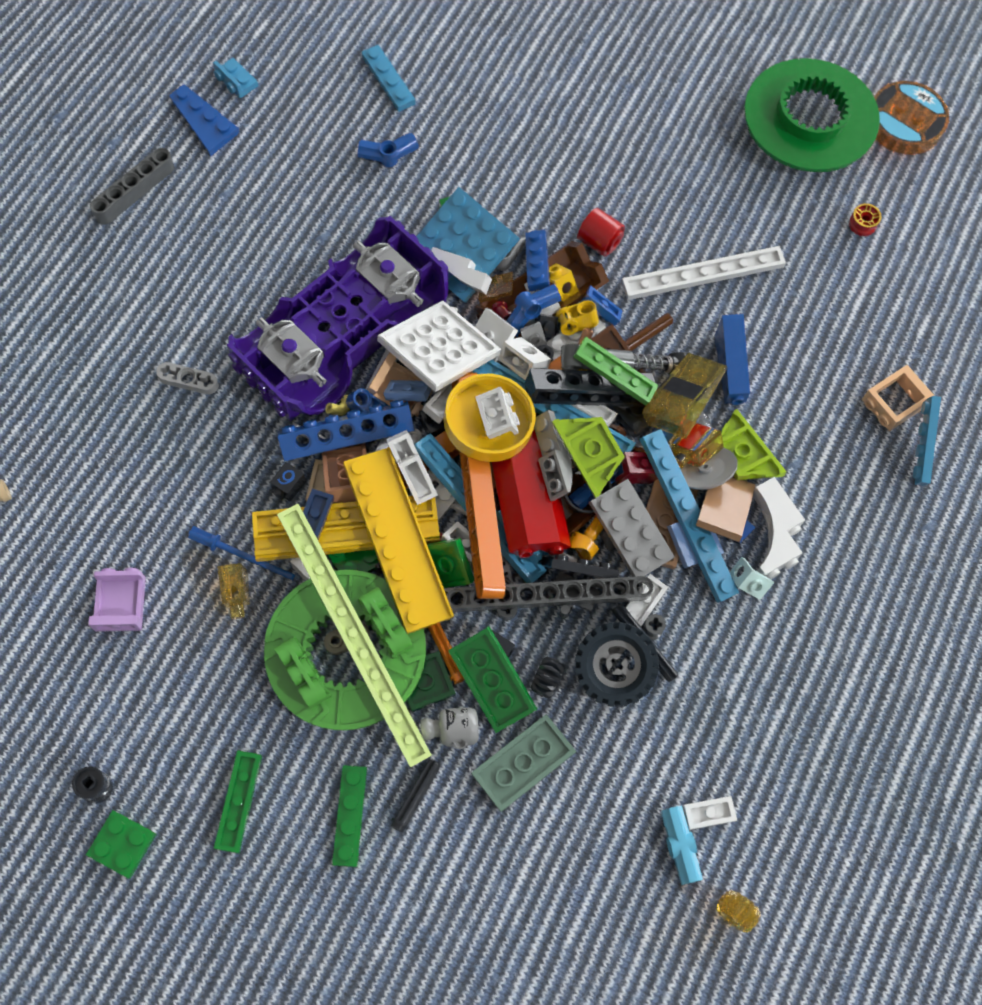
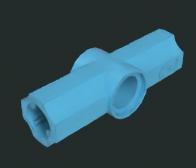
[661,806,703,885]

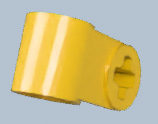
[556,300,599,335]

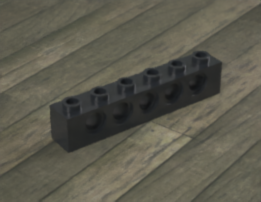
[524,369,659,407]

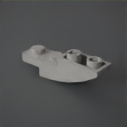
[534,410,572,501]

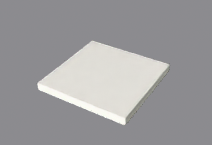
[377,301,501,392]

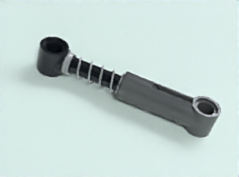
[561,344,690,378]

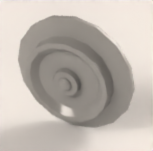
[677,446,738,490]

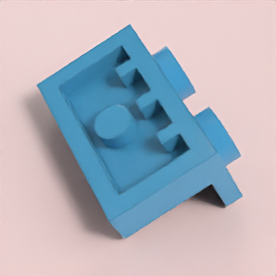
[213,58,258,98]

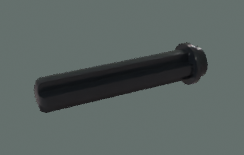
[390,759,441,833]

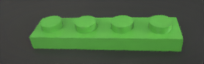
[573,337,658,405]

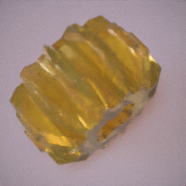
[716,890,761,933]

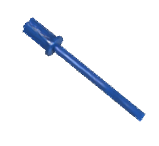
[188,526,295,581]

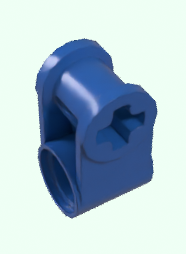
[346,388,388,426]

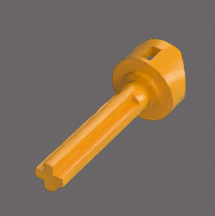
[570,483,620,560]

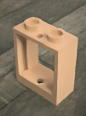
[862,365,934,432]

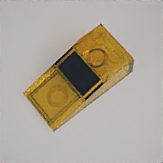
[642,353,727,439]

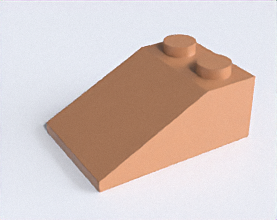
[322,443,367,504]

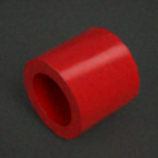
[577,207,625,257]

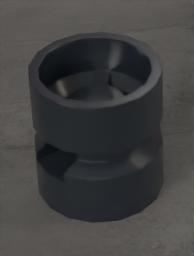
[72,766,113,804]

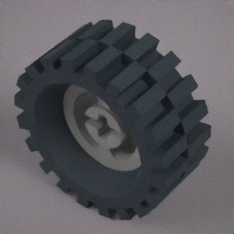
[575,622,659,707]

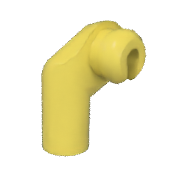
[325,395,350,416]

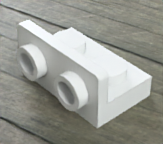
[475,387,520,439]

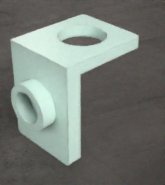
[730,557,774,600]

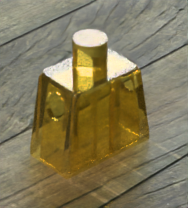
[217,563,250,619]

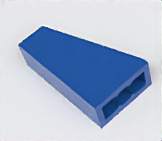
[714,314,750,405]

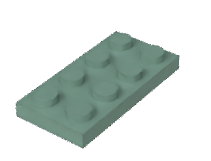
[471,714,576,813]

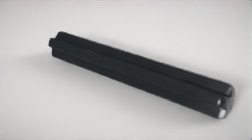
[612,604,678,682]

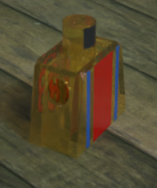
[671,420,724,469]

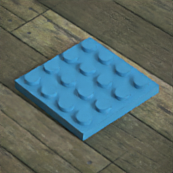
[416,187,520,303]

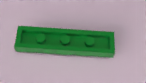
[214,750,262,854]
[332,765,367,868]

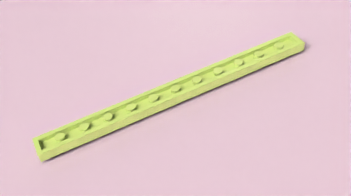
[277,504,432,767]

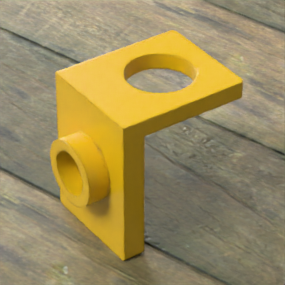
[549,263,578,302]

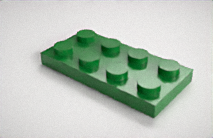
[448,626,538,733]

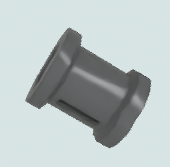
[642,614,666,640]

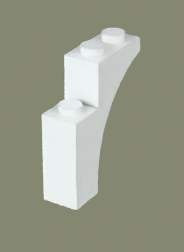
[753,477,805,579]

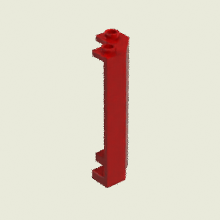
[492,429,571,558]

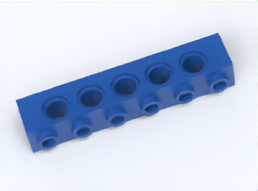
[277,399,415,461]

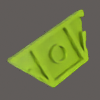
[712,409,787,480]
[552,417,625,498]

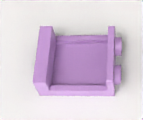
[89,568,146,632]

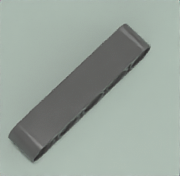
[90,148,175,225]

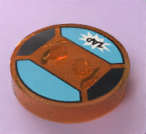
[874,81,949,155]

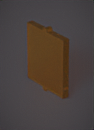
[478,272,514,303]

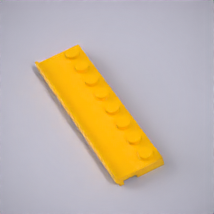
[343,447,454,634]
[252,496,440,562]

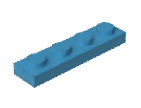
[361,44,416,112]
[913,396,941,486]

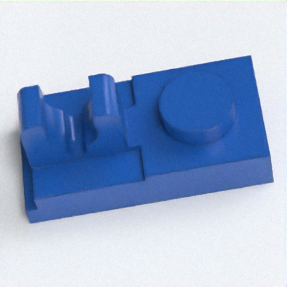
[580,285,622,326]

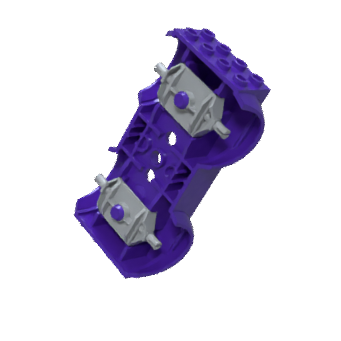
[227,216,449,422]

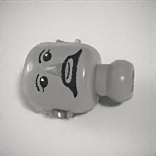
[421,707,479,749]

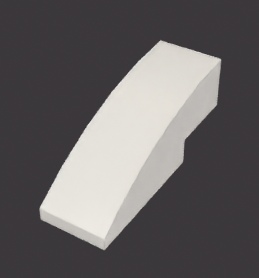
[431,247,492,295]
[386,430,438,505]

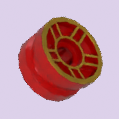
[849,203,881,236]

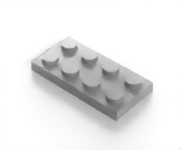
[588,479,675,577]

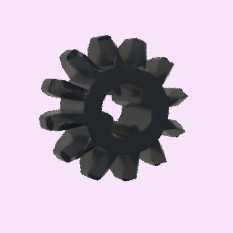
[531,656,565,699]

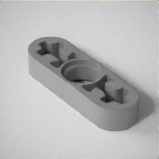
[156,362,219,395]

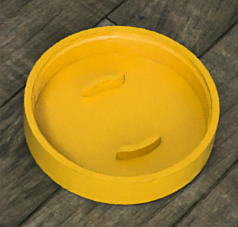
[444,374,536,462]

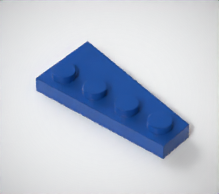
[169,84,239,156]

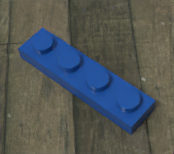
[525,229,550,292]

